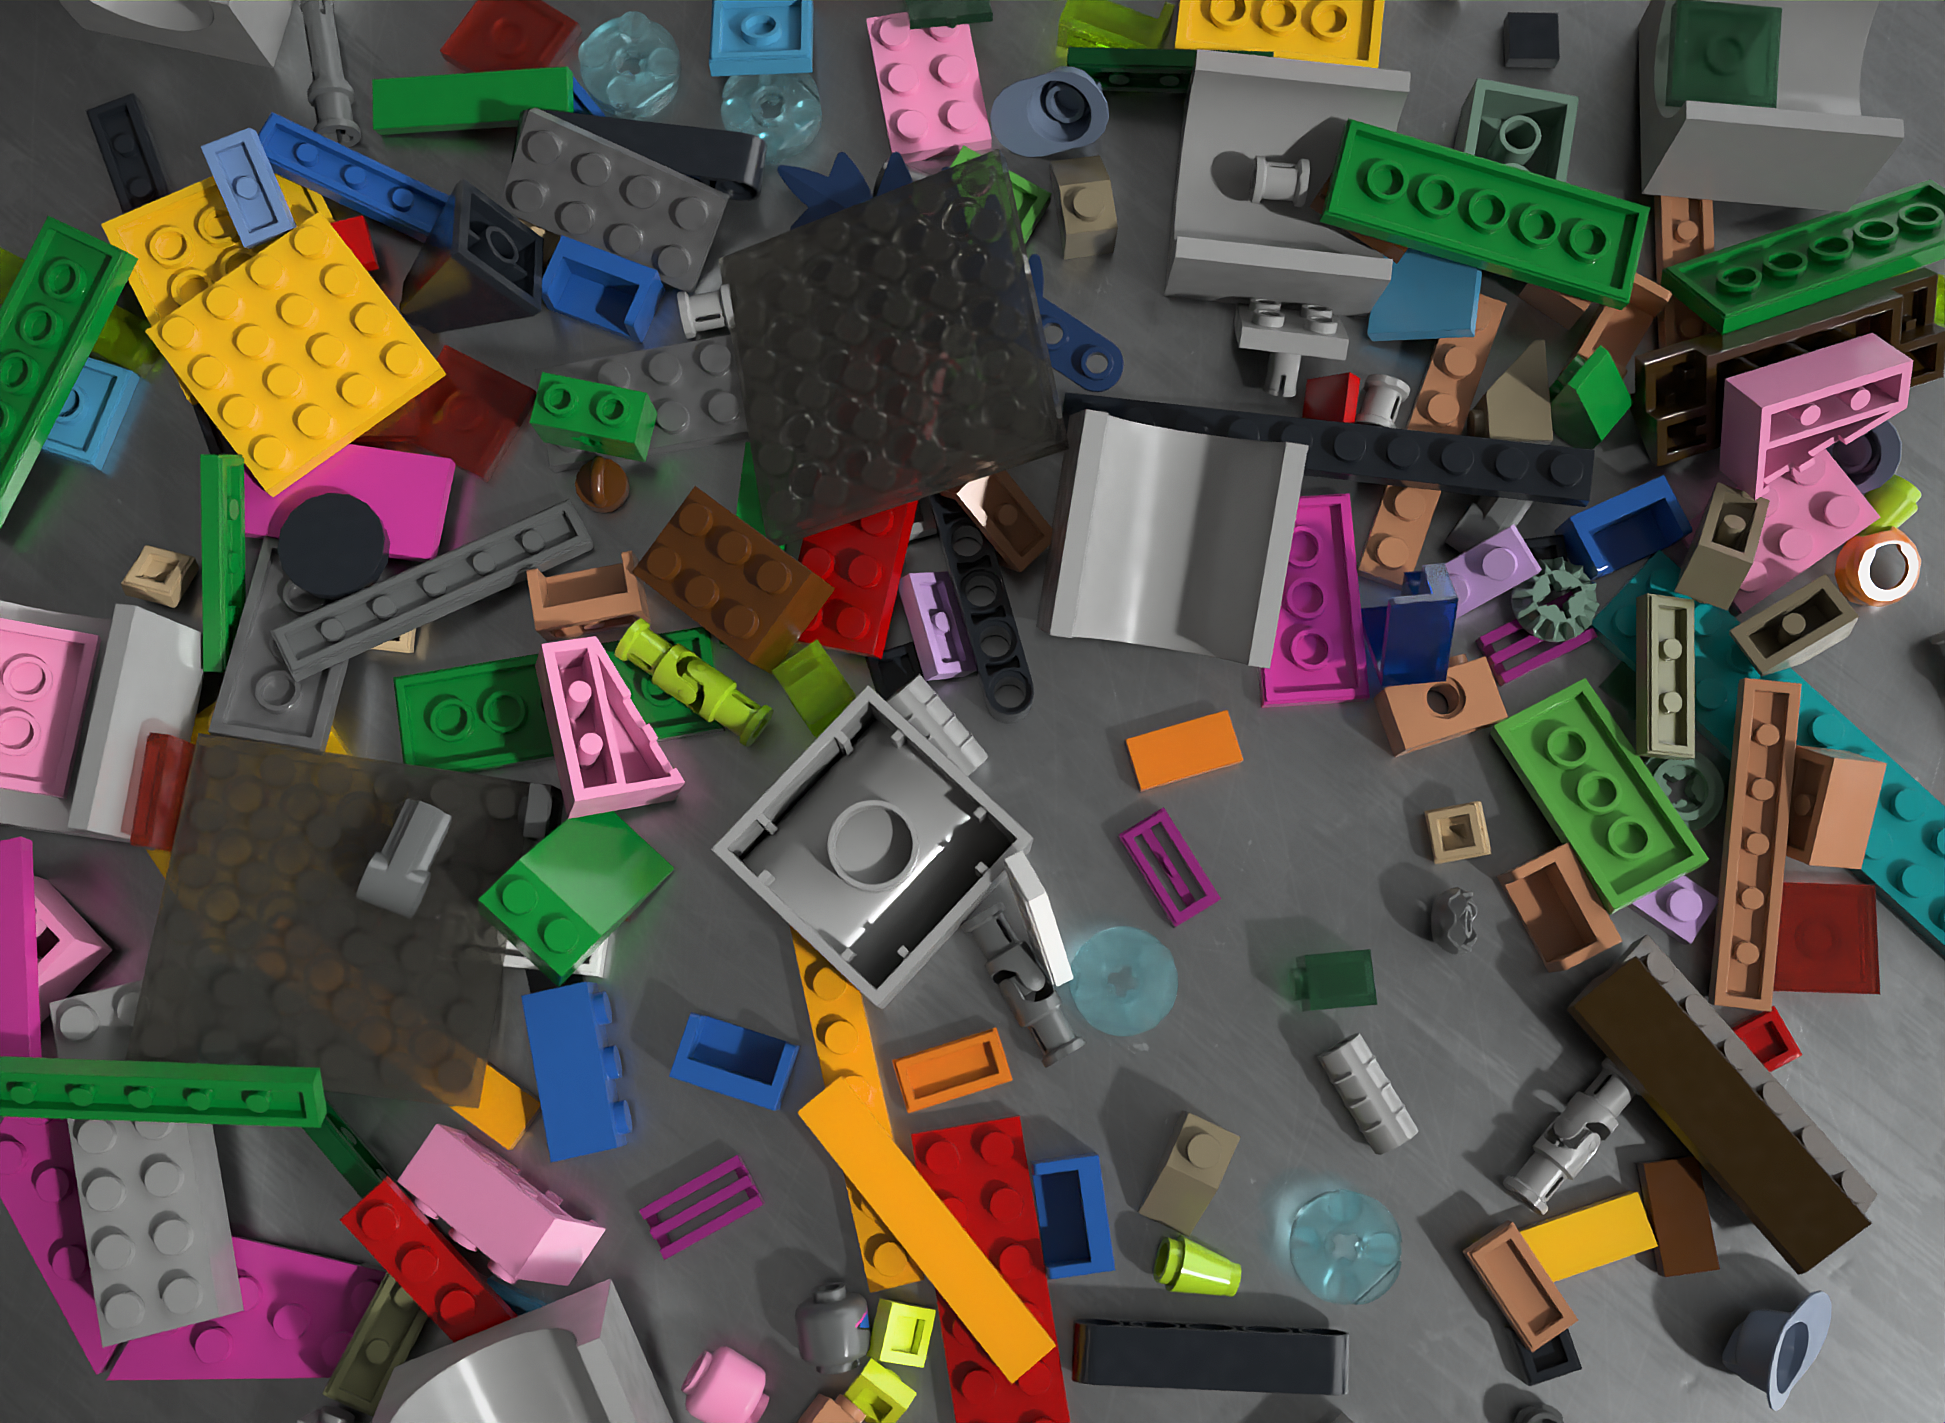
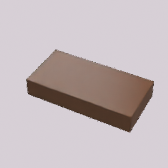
[1462,1220,1579,1352]

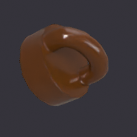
[575,456,630,513]

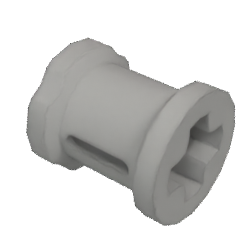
[1249,155,1310,207]
[677,283,738,339]
[1355,374,1410,428]

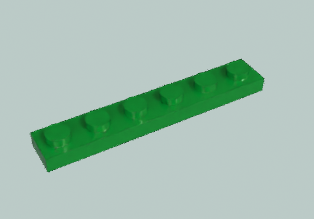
[0,1056,327,1128]

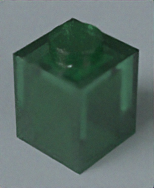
[1289,949,1377,1012]

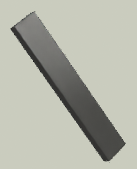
[270,499,594,682]

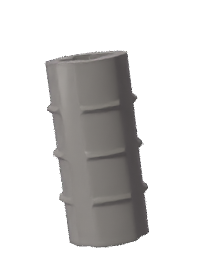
[886,673,989,776]
[1317,1033,1419,1155]

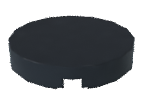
[278,493,390,600]

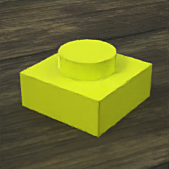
[866,1298,936,1368]
[843,1358,917,1423]

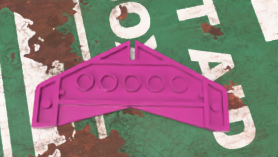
[0,1117,387,1381]

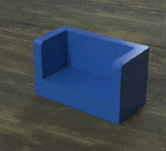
[542,235,665,344]
[1554,475,1693,581]
[669,1012,801,1111]
[1030,1152,1115,1280]

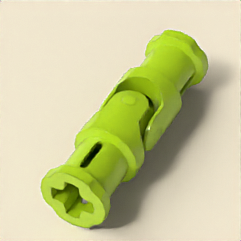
[614,618,774,748]

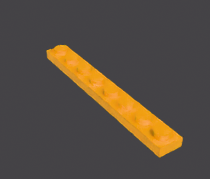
[789,924,925,1293]

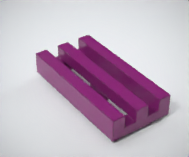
[1475,591,1598,687]
[1117,807,1221,928]
[639,1154,765,1260]

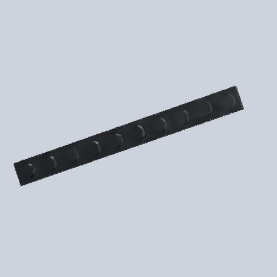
[1058,392,1595,507]

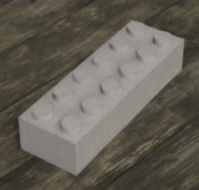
[49,975,244,1347]

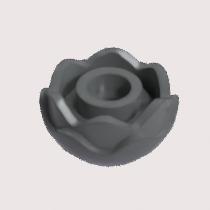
[1431,887,1477,955]

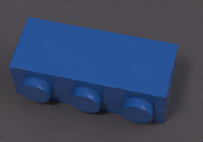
[521,981,632,1162]

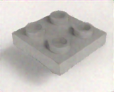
[1234,298,1349,397]

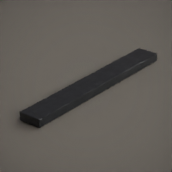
[86,93,237,454]

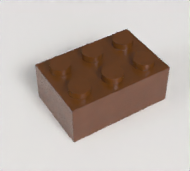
[632,486,835,675]

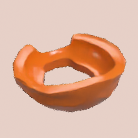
[1834,526,1921,607]

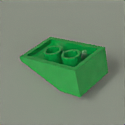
[478,811,674,987]

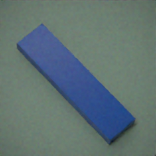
[258,112,450,243]

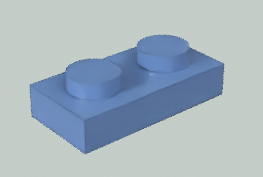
[201,128,297,249]

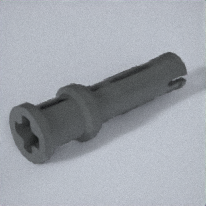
[300,0,361,148]

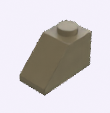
[1049,155,1118,260]
[1467,340,1553,445]
[1675,482,1770,610]
[1729,574,1859,677]
[1137,1110,1240,1237]

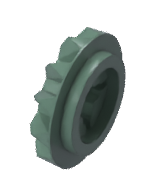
[1511,557,1600,642]
[1644,751,1724,832]

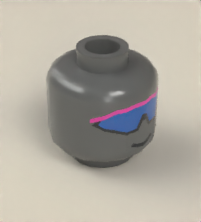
[795,1282,871,1374]

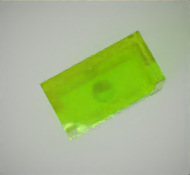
[1057,0,1175,50]
[771,640,856,739]

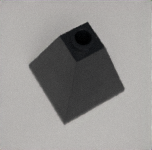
[399,178,544,334]

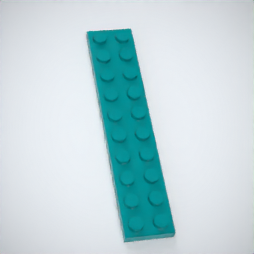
[1588,550,1945,956]

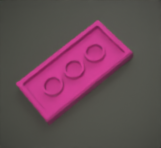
[244,444,456,563]
[1258,493,1370,708]
[0,836,42,1058]

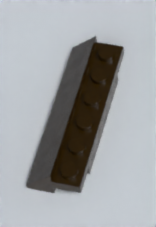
[1629,267,1945,467]
[1566,934,1878,1275]

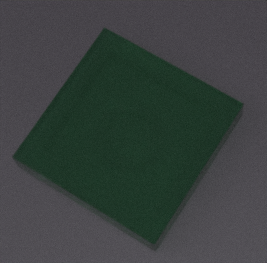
[1665,0,1782,108]

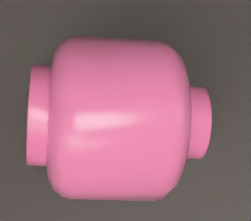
[681,1346,769,1423]

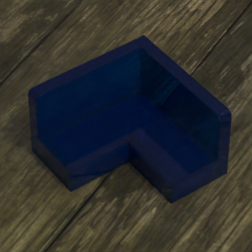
[1361,563,1459,687]

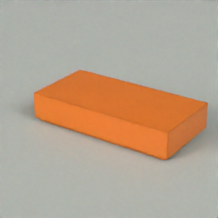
[1124,710,1243,792]
[892,1027,1013,1113]

